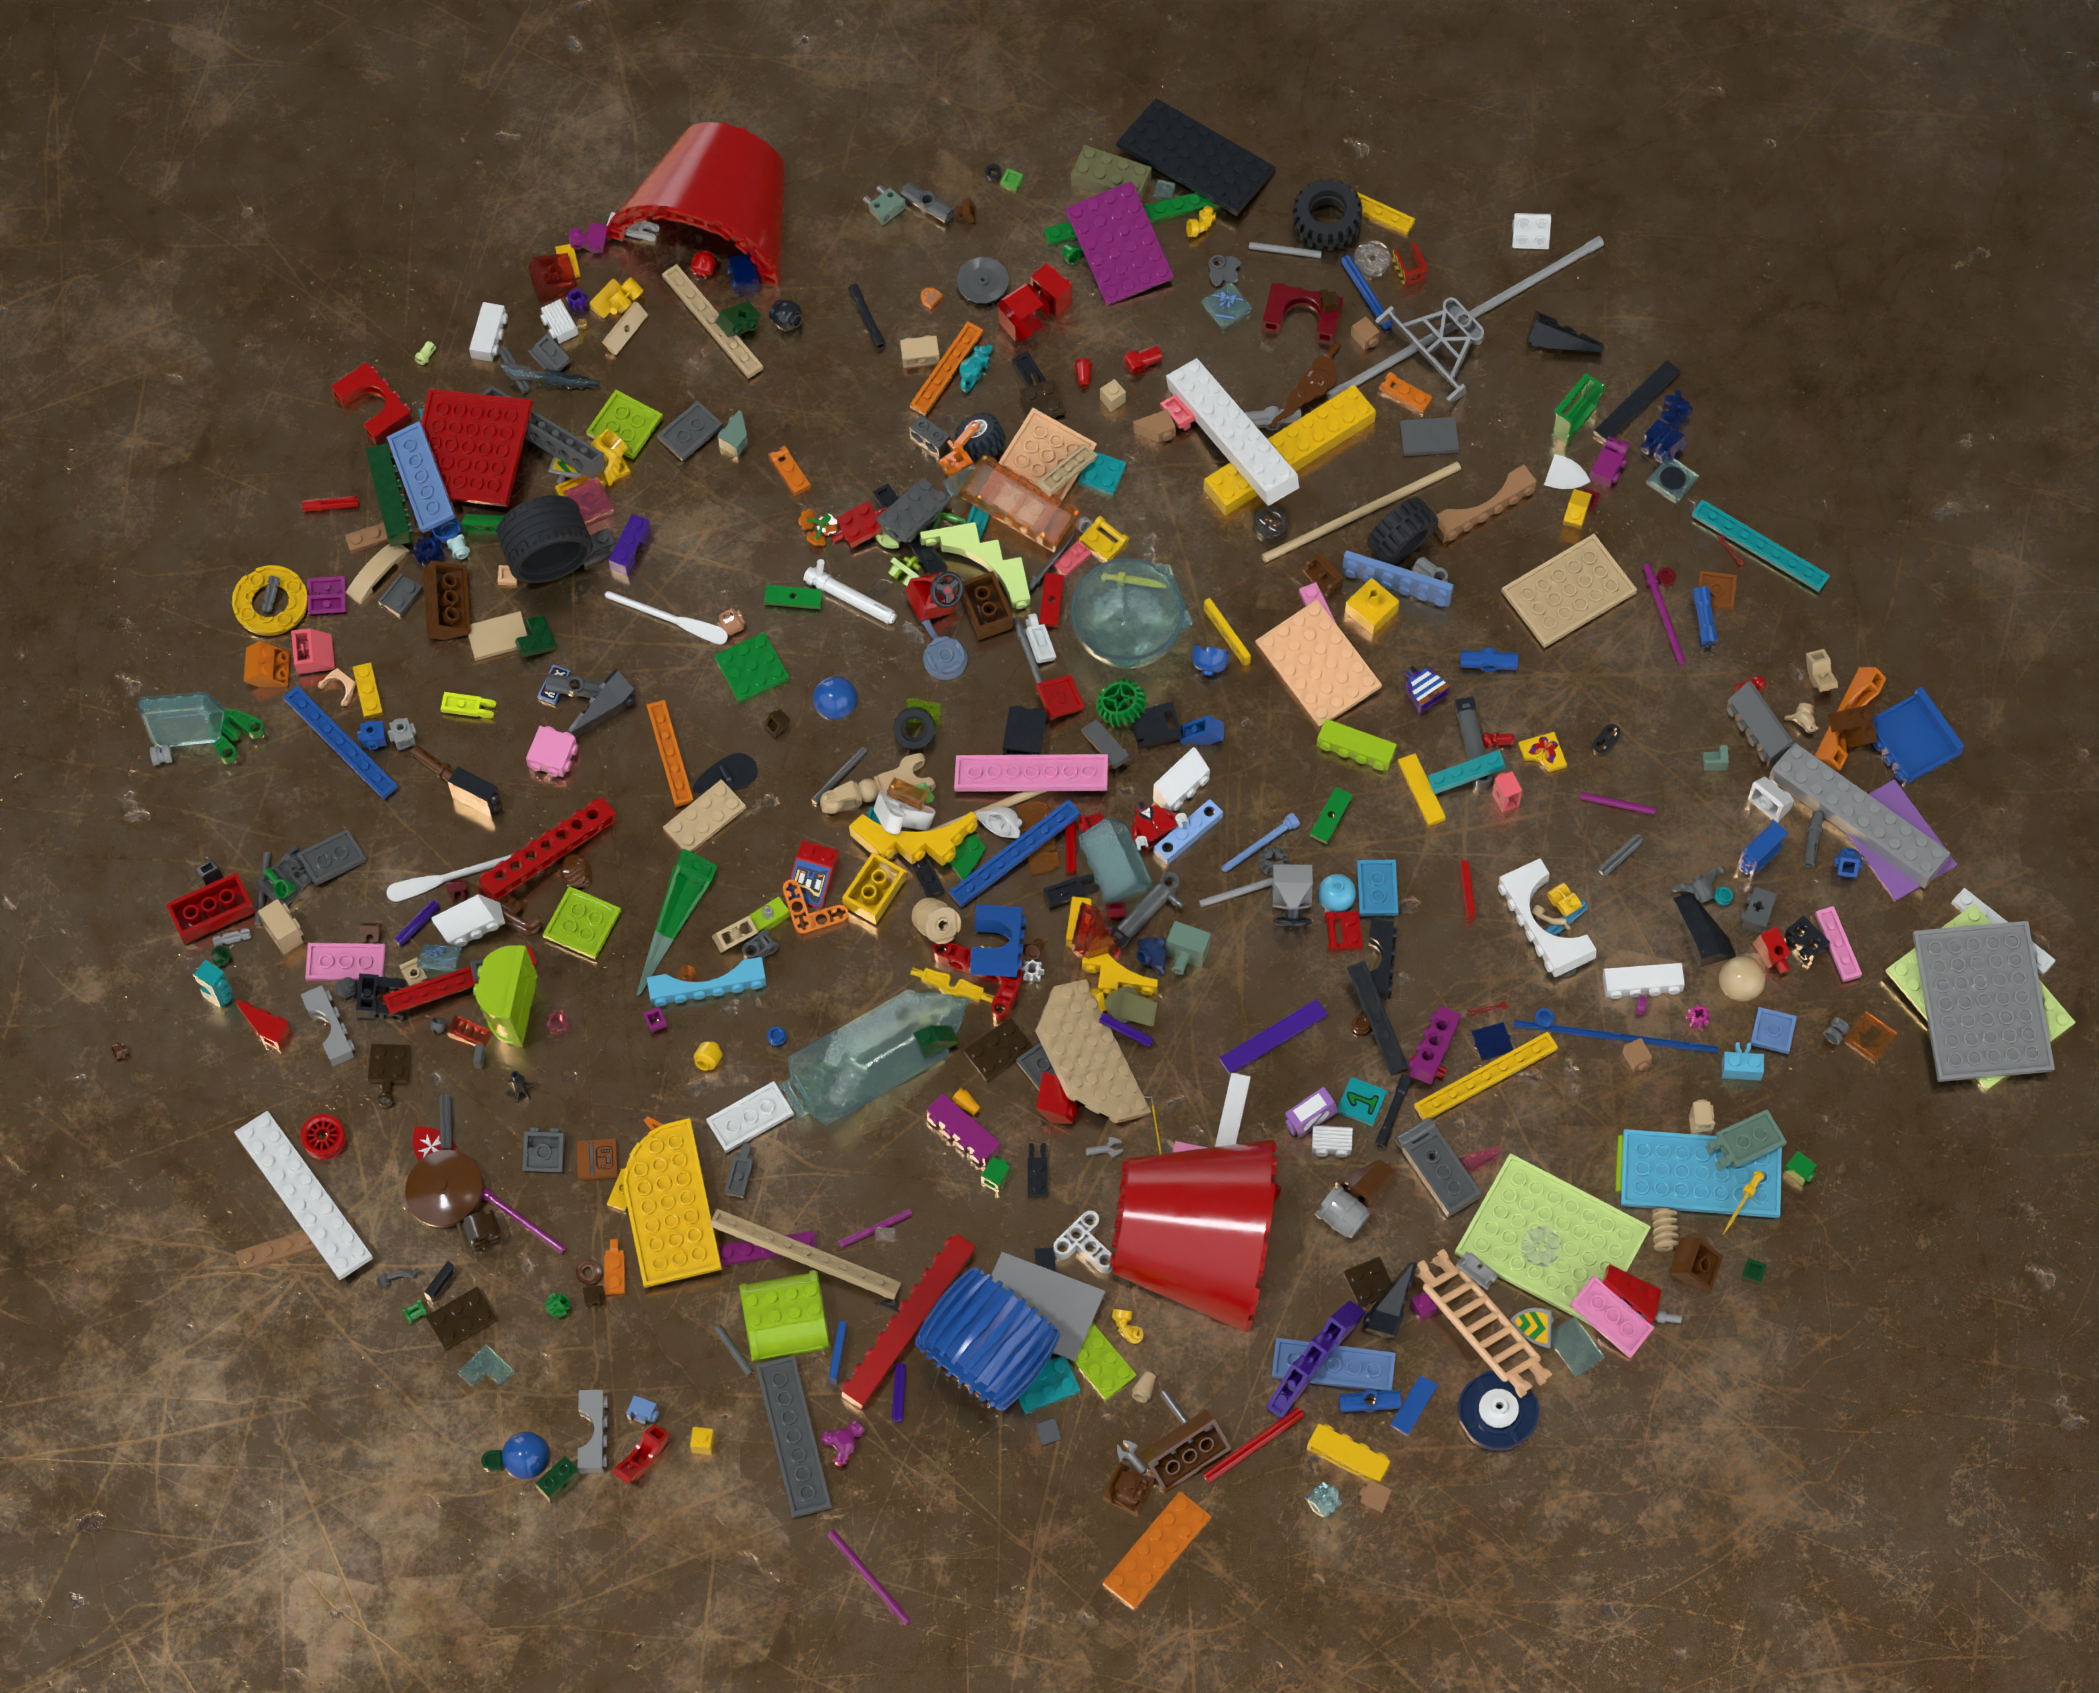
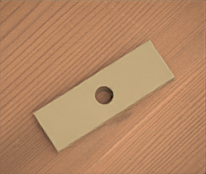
[602,302,648,355]

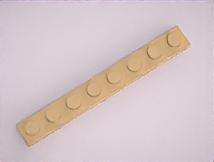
[662,264,763,379]

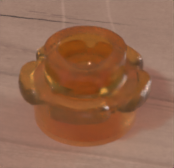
[677,966,696,982]

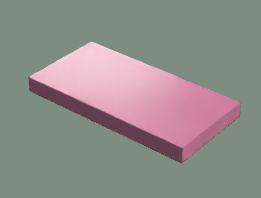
[305,943,386,982]
[1569,1275,1655,1358]

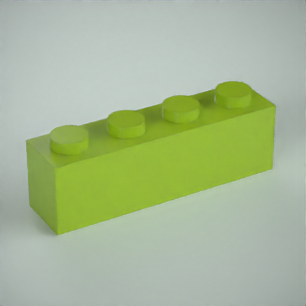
[1317,719,1397,771]

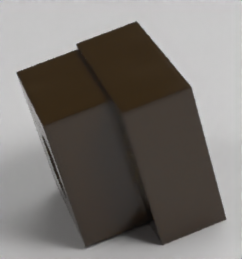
[1320,289,1338,314]
[764,709,791,737]
[583,1285,605,1308]

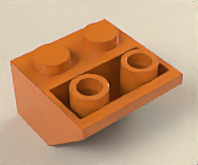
[244,641,290,687]

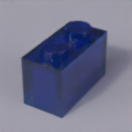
[726,252,760,298]

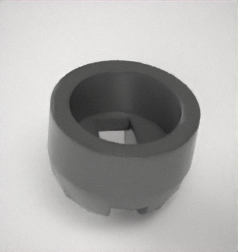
[430,1017,446,1033]

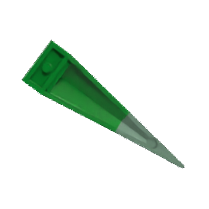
[637,848,717,996]

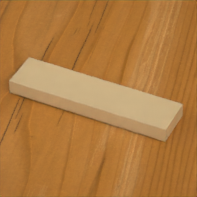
[1036,443,1098,497]

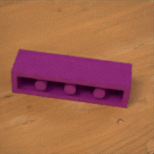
[927,1093,1001,1165]

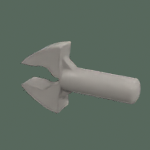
[1086,1137,1124,1160]
[1117,1440,1147,1474]

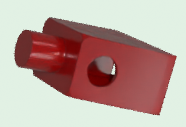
[1752,926,1791,974]

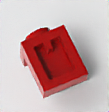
[1077,812,1108,839]

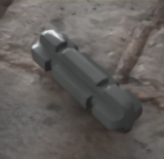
[261,576,280,613]

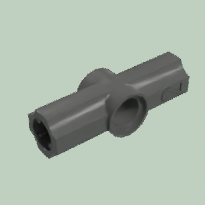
[900,182,954,223]
[545,673,603,698]

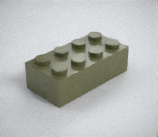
[1071,145,1152,201]

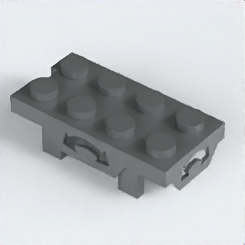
[877,477,952,543]

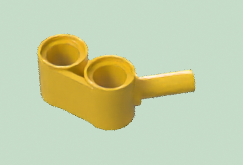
[608,277,644,314]
[1547,882,1582,917]

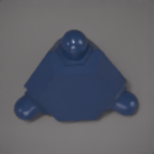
[1136,937,1167,975]

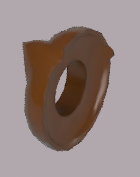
[575,1259,601,1285]

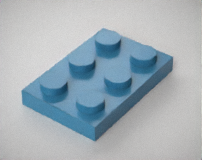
[1357,859,1398,916]

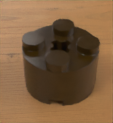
[456,1210,502,1252]

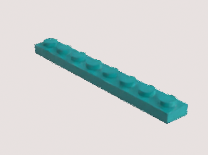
[1692,499,1830,592]

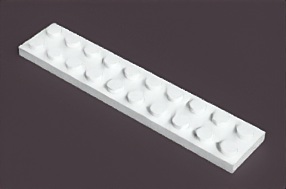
[234,1111,373,1281]

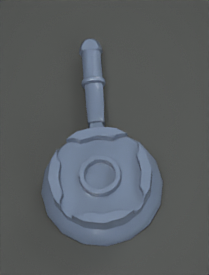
[922,619,968,680]

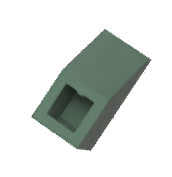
[718,410,748,457]

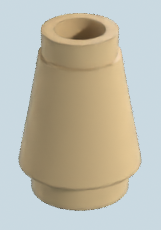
[1132,1372,1156,1403]

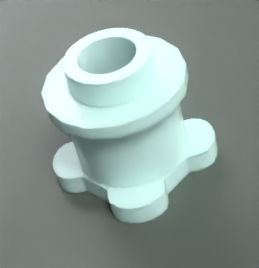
[447,534,470,559]

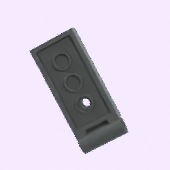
[1395,1117,1482,1218]

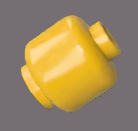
[693,1041,722,1071]

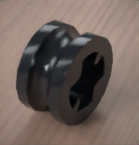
[985,164,1001,182]

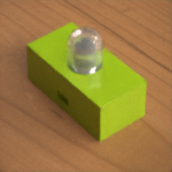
[749,896,790,935]

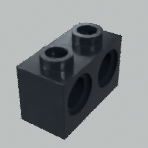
[1784,915,1830,963]

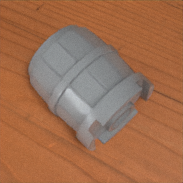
[1314,1184,1370,1238]

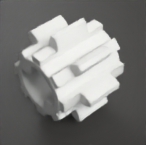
[1021,960,1044,984]

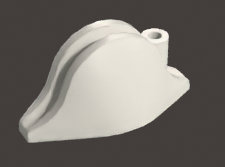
[976,807,1023,838]

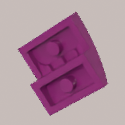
[307,576,346,615]

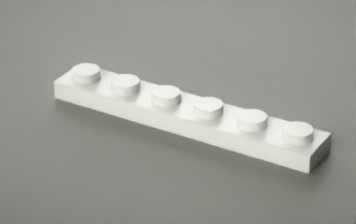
[1951,888,2056,976]

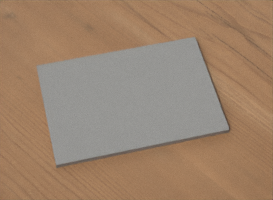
[992,1252,1106,1361]

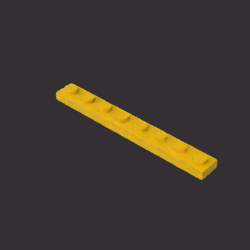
[1414,1032,1558,1120]

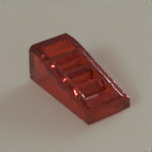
[447,1016,492,1048]

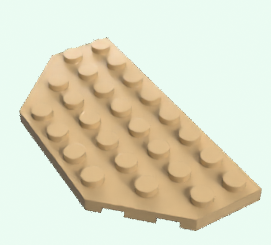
[1035,979,1151,1123]

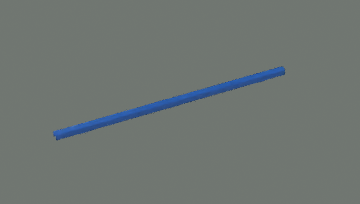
[1513,1020,1719,1054]

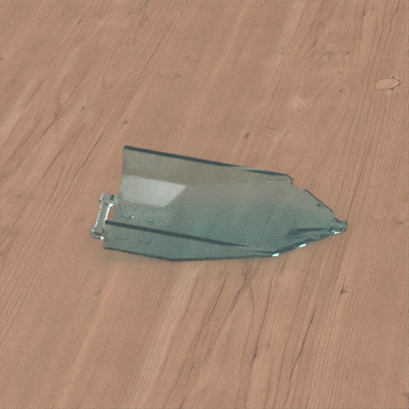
[779,989,969,1126]

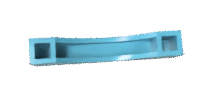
[647,957,766,1007]

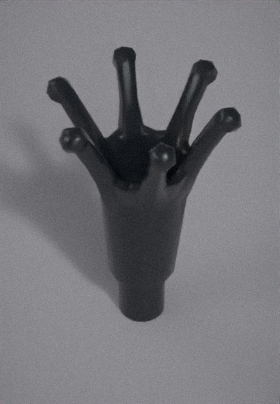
[505,1071,533,1103]

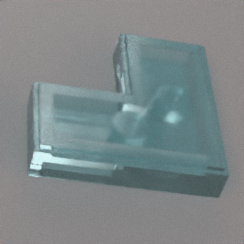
[457,1345,515,1387]

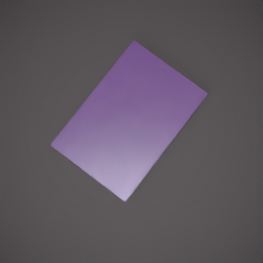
[1846,779,1957,902]

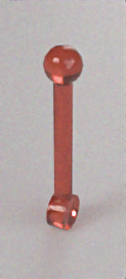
[1717,535,1744,566]
[1467,1001,1507,1016]

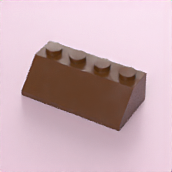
[423,561,471,640]
[1139,1409,1232,1493]

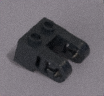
[355,973,407,1021]

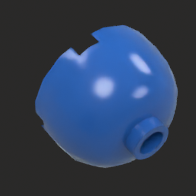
[1192,645,1230,676]

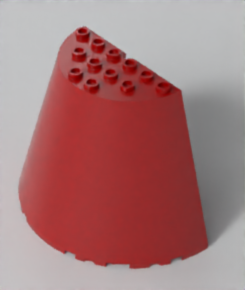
[606,122,785,287]
[1109,1140,1277,1332]

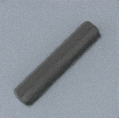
[499,347,531,394]
[1598,834,1644,876]
[439,1094,452,1150]

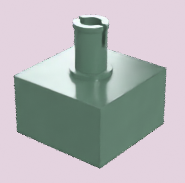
[1166,921,1211,975]

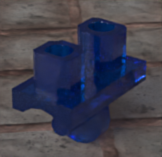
[1661,390,1693,429]

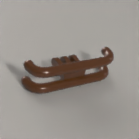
[473,882,543,935]

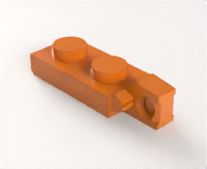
[604,1239,625,1295]

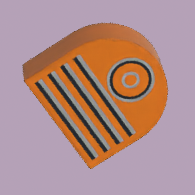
[921,288,943,310]

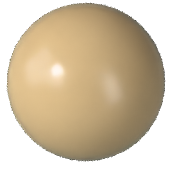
[1719,956,1765,1001]

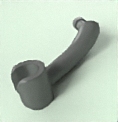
[376,1268,419,1288]

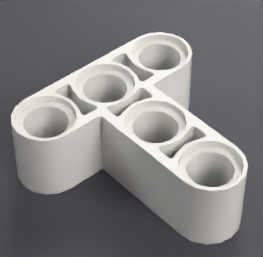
[873,790,936,834]
[1054,1211,1113,1273]

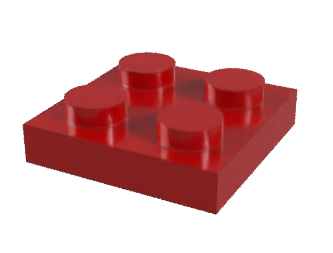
[1035,675,1085,719]

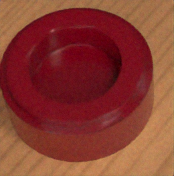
[1657,568,1676,587]

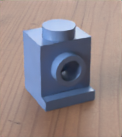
[626,1395,659,1424]

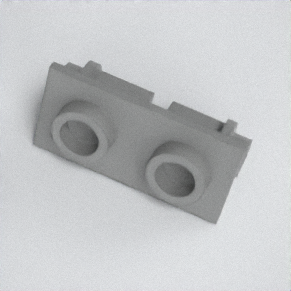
[1456,1251,1498,1290]

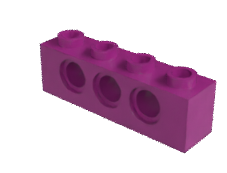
[1408,1006,1462,1085]

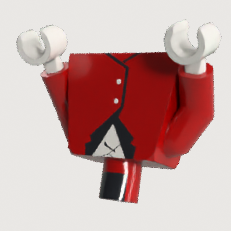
[1131,802,1189,850]

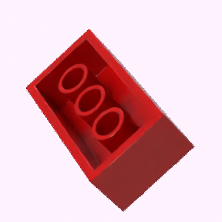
[166,872,255,944]

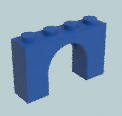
[970,904,1026,977]

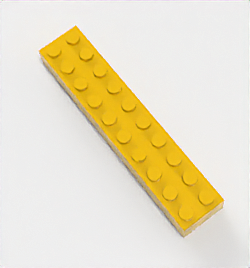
[1204,385,1376,516]

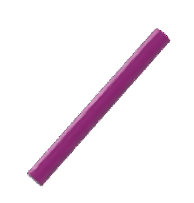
[1580,792,1656,815]
[838,1208,913,1248]

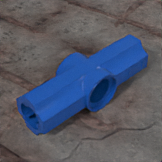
[1460,648,1518,672]
[1339,1390,1401,1413]

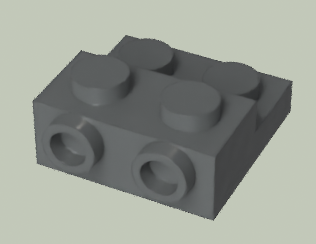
[522,1127,565,1172]

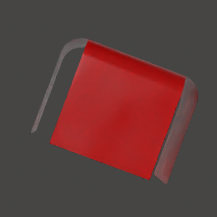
[998,284,1049,342]

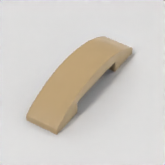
[346,544,410,604]

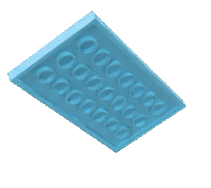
[1621,1129,1782,1218]

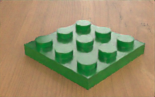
[714,632,790,704]

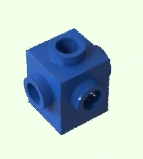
[357,721,387,749]
[1834,848,1863,878]

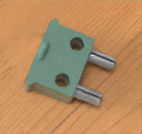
[863,185,906,225]

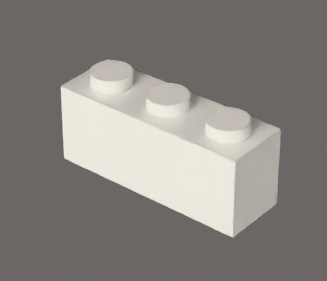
[469,302,508,362]

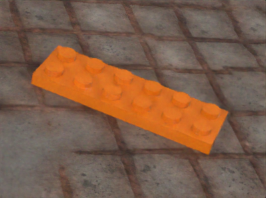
[1103,1491,1211,1610]

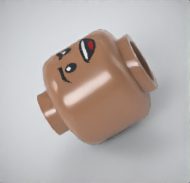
[717,608,746,636]

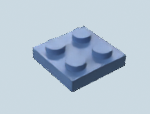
[1751,1007,1797,1054]

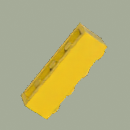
[1307,1424,1391,1484]

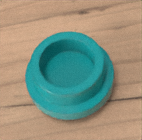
[1714,887,1733,906]

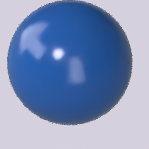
[813,676,858,719]
[502,1432,550,1479]

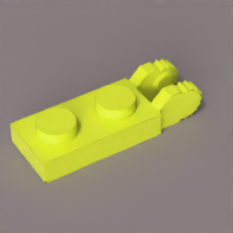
[441,692,496,719]

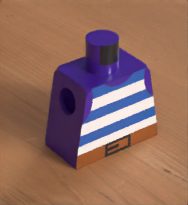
[1405,666,1450,713]

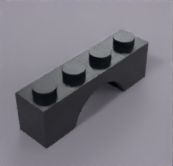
[1369,919,1397,1000]

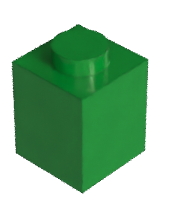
[1784,1151,1817,1186]
[981,1157,1010,1192]

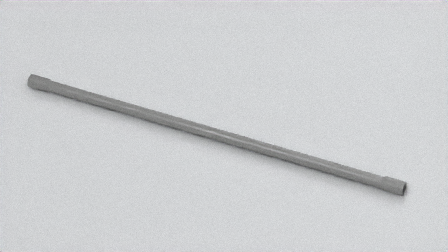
[1326,236,1604,400]

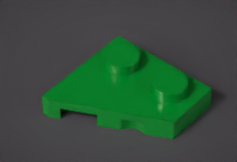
[948,833,986,881]

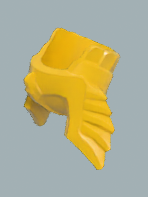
[590,428,629,486]

